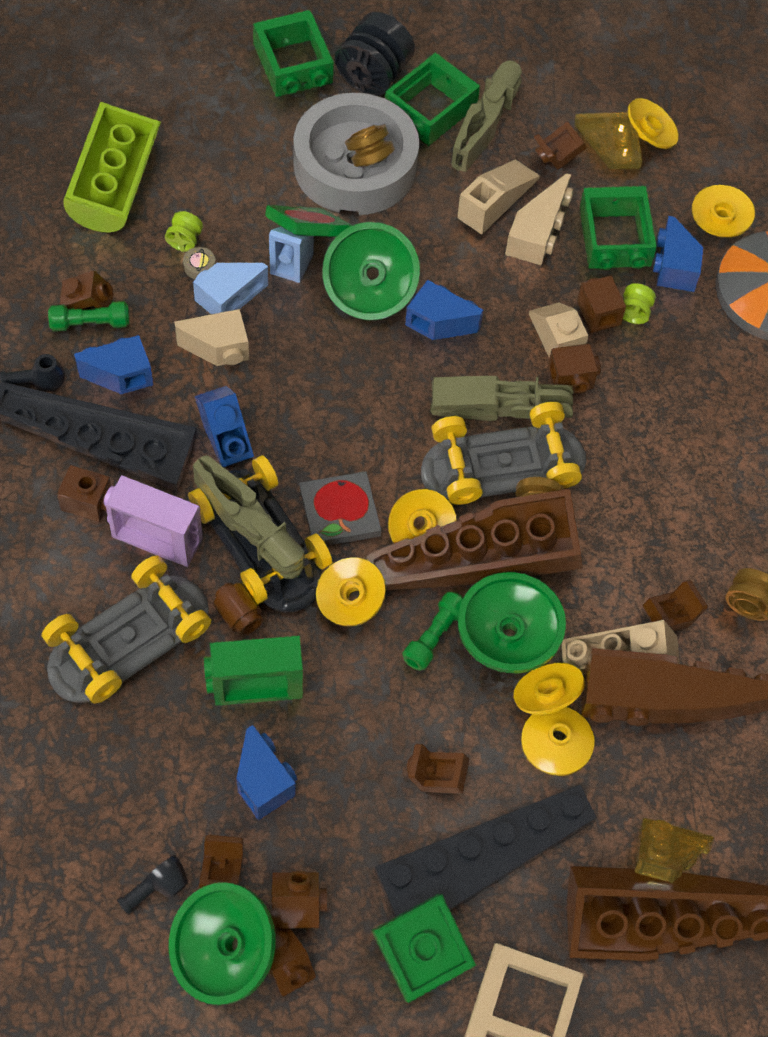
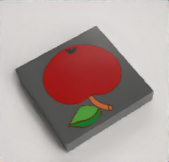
[299,471,381,546]

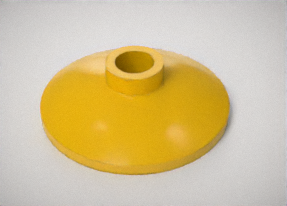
[628,98,678,149]
[692,185,755,237]
[388,489,457,543]
[316,557,386,626]
[513,663,585,715]
[521,707,594,776]

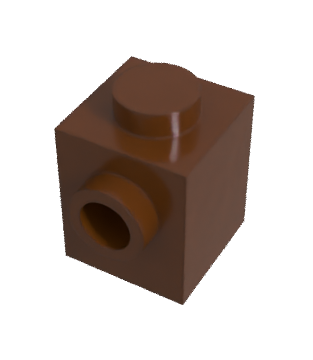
[577,276,626,333]
[548,344,601,393]
[57,465,111,522]
[272,871,327,928]

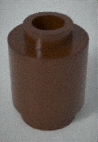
[213,583,264,637]

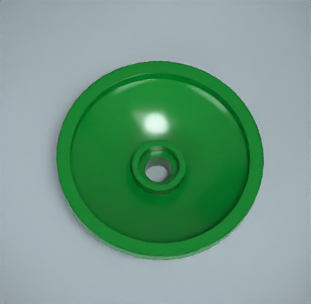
[322,222,420,321]
[458,572,566,673]
[168,883,276,1005]

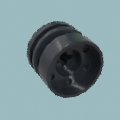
[335,12,415,96]

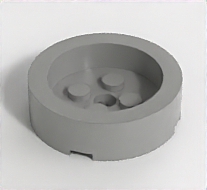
[293,93,419,215]

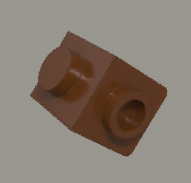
[534,121,587,170]
[59,270,114,309]
[642,580,708,631]
[407,744,470,794]
[199,835,244,889]
[269,928,316,996]

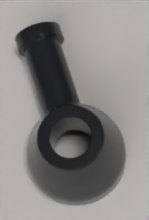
[0,354,65,392]
[117,854,189,915]

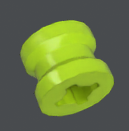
[165,211,203,252]
[623,284,656,324]

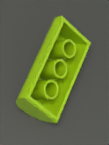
[63,102,161,232]

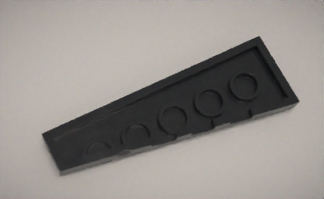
[0,382,197,491]
[374,784,597,918]

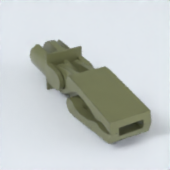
[451,60,522,172]
[430,376,573,421]
[193,455,305,579]

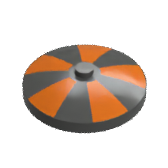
[716,231,768,340]

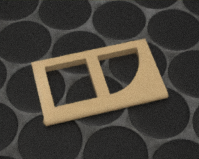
[464,943,584,1037]

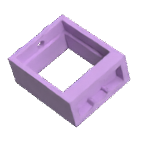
[104,475,203,567]

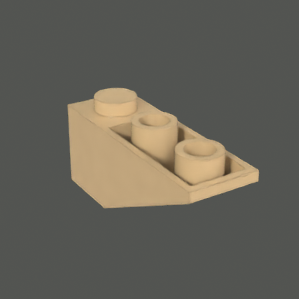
[457,159,540,235]
[505,173,574,266]
[562,620,680,674]

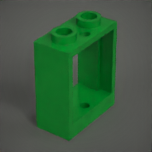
[253,10,334,97]
[385,53,480,146]
[579,186,657,270]
[204,636,303,706]

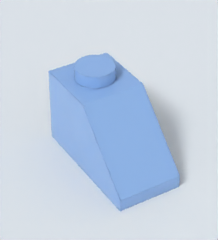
[269,226,314,283]
[193,263,268,314]

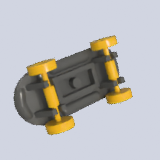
[421,402,587,505]
[41,555,211,704]

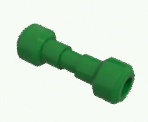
[48,301,130,332]
[402,592,464,670]

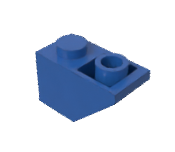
[653,216,703,292]
[405,280,484,340]
[74,335,153,395]
[195,386,254,467]
[236,725,297,821]

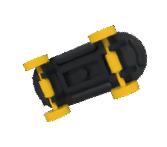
[188,455,332,613]

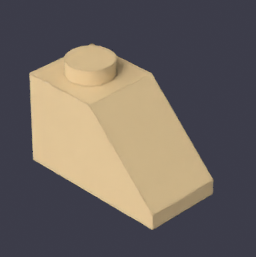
[529,303,588,358]
[174,309,249,366]

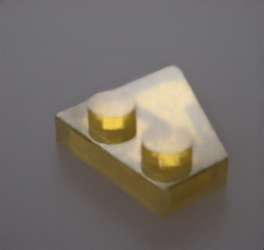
[574,112,642,169]
[635,817,714,883]

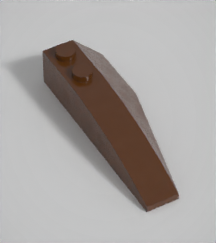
[366,489,583,590]
[581,648,768,726]
[567,866,768,961]

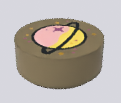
[183,247,216,279]

